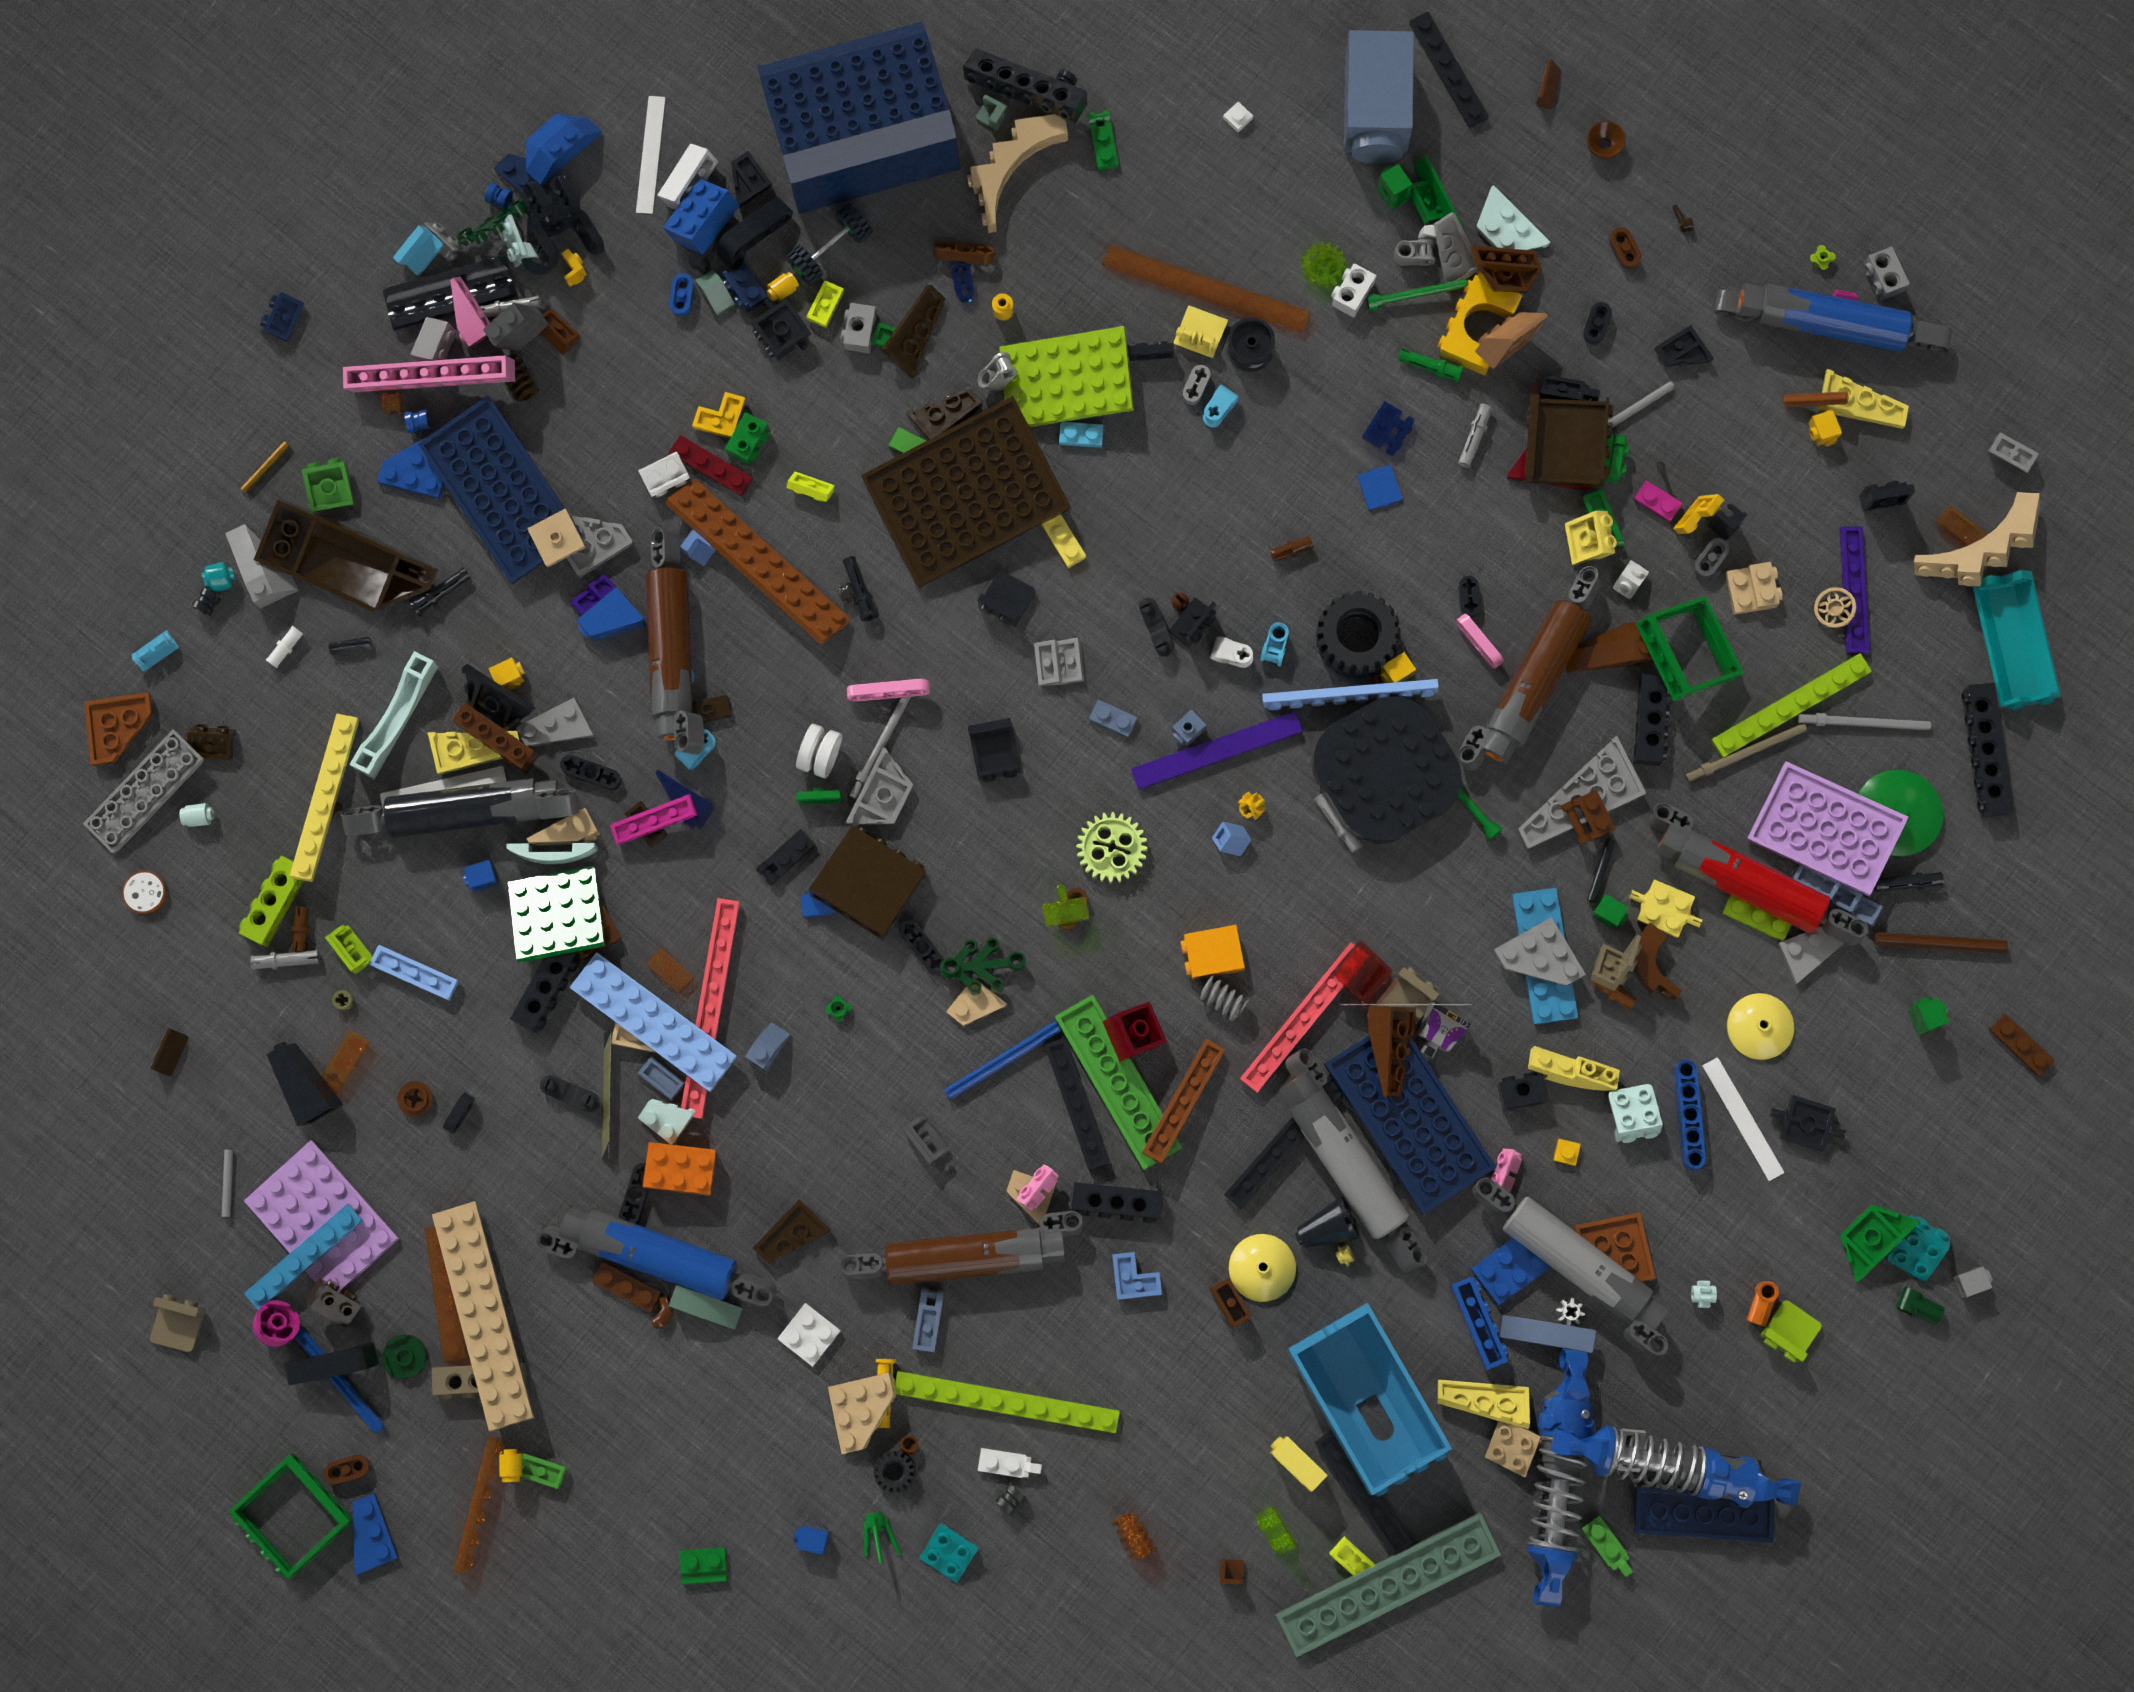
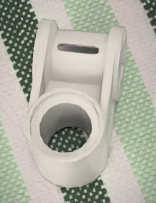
[1210,636,1253,668]

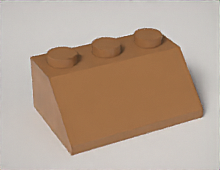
[1475,312,1548,369]

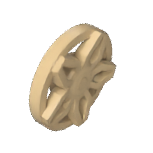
[1814,587,1856,628]

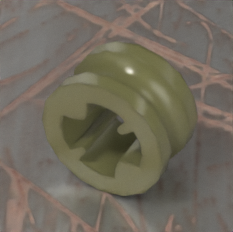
[332,990,354,1011]

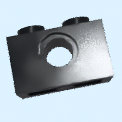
[1497,1071,1549,1111]

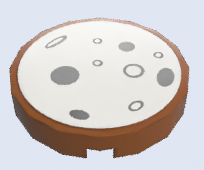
[122,871,167,914]

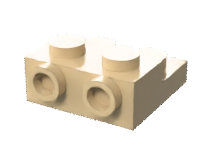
[1725,562,1782,615]

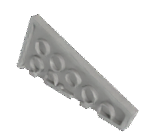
[1517,736,1646,850]

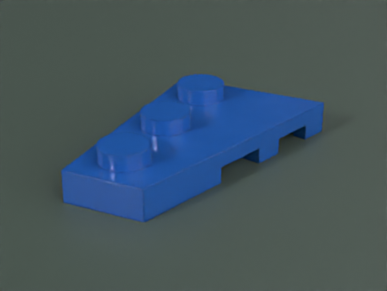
[352,1493,399,1575]

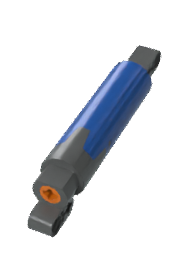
[1714,283,1952,353]
[536,1208,777,1306]

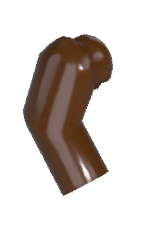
[652,1296,673,1329]

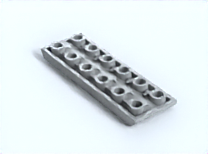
[83,729,204,854]

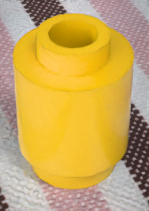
[766,272,799,302]
[992,293,1014,321]
[499,1449,522,1482]

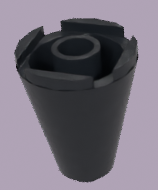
[1295,1196,1360,1248]

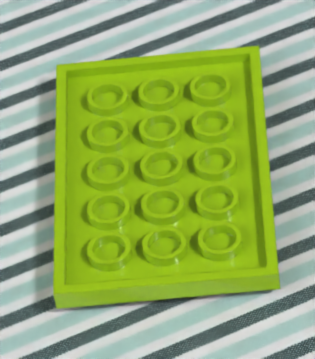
[999,326,1134,427]

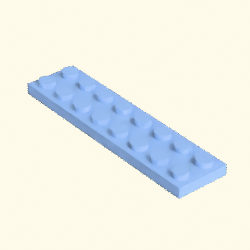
[569,952,737,1092]

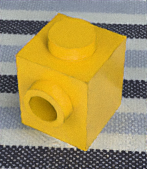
[1808,409,1842,446]
[1380,652,1416,683]
[488,658,525,690]

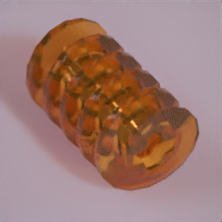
[1111,1508,1157,1561]

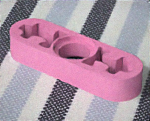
[1456,614,1504,669]

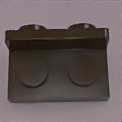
[187,724,236,760]

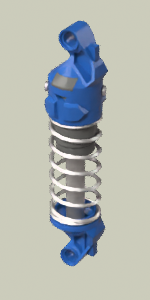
[1527,1349,1596,1608]

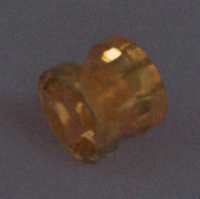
[381,392,403,414]

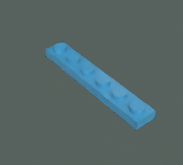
[244,1203,363,1310]

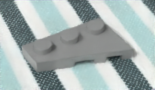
[516,698,594,747]

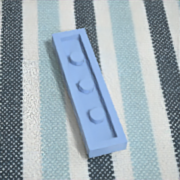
[369,945,459,1001]

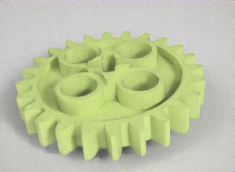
[1076,812,1147,884]

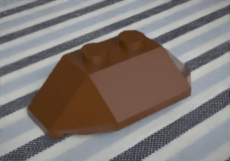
[1471,245,1542,293]

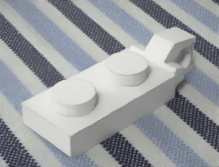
[978,1448,1042,1478]

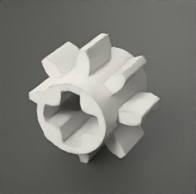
[1555,1298,1585,1326]

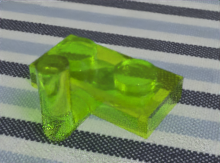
[1042,884,1089,927]

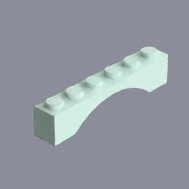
[350,651,438,780]

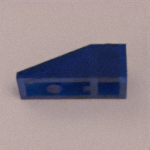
[656,770,715,830]

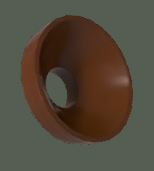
[1587,121,1626,159]

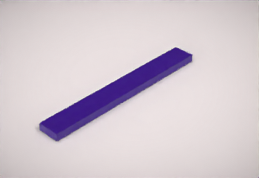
[1131,711,1302,790]

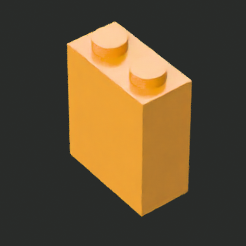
[1180,925,1245,980]

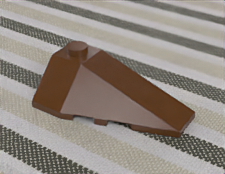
[1566,622,1654,673]
[1367,1005,1416,1097]

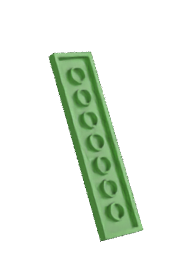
[1055,995,1182,1171]

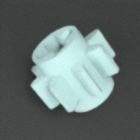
[1691,1280,1717,1308]

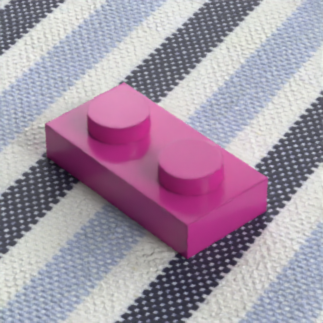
[1633,480,1682,522]

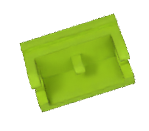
[325,925,373,974]

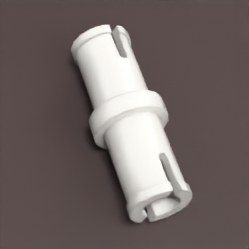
[266,626,303,668]

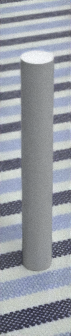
[222,1150,233,1217]

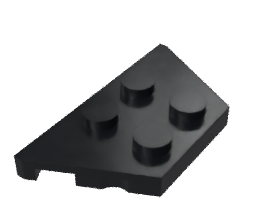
[461,664,536,731]

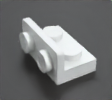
[638,452,690,497]

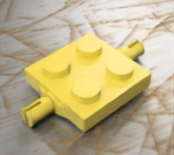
[1629,879,1703,938]

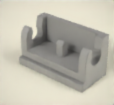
[1988,432,2039,473]

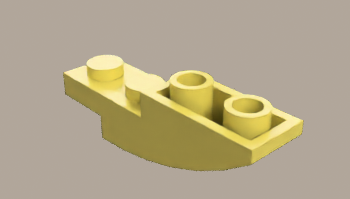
[1528,1046,1620,1091]

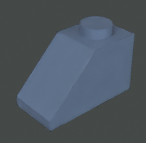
[745,1023,791,1072]

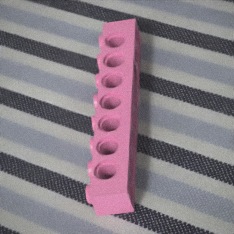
[343,356,515,393]

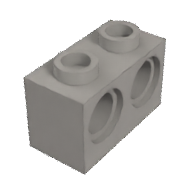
[1864,247,1910,301]

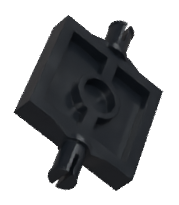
[1769,1095,1846,1152]

